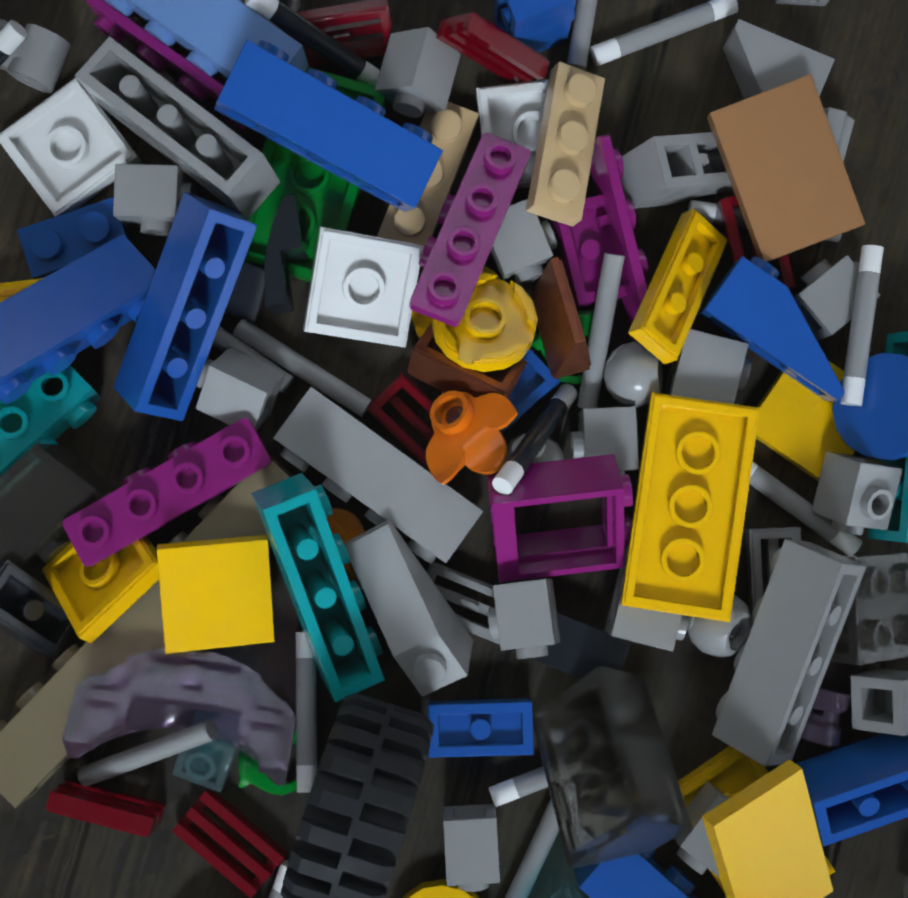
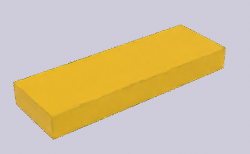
[628,208,728,364]

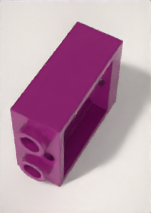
[487,454,633,583]

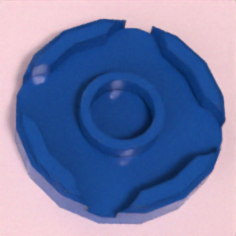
[832,353,908,461]

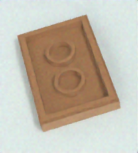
[707,74,865,262]

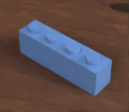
[103,0,309,81]

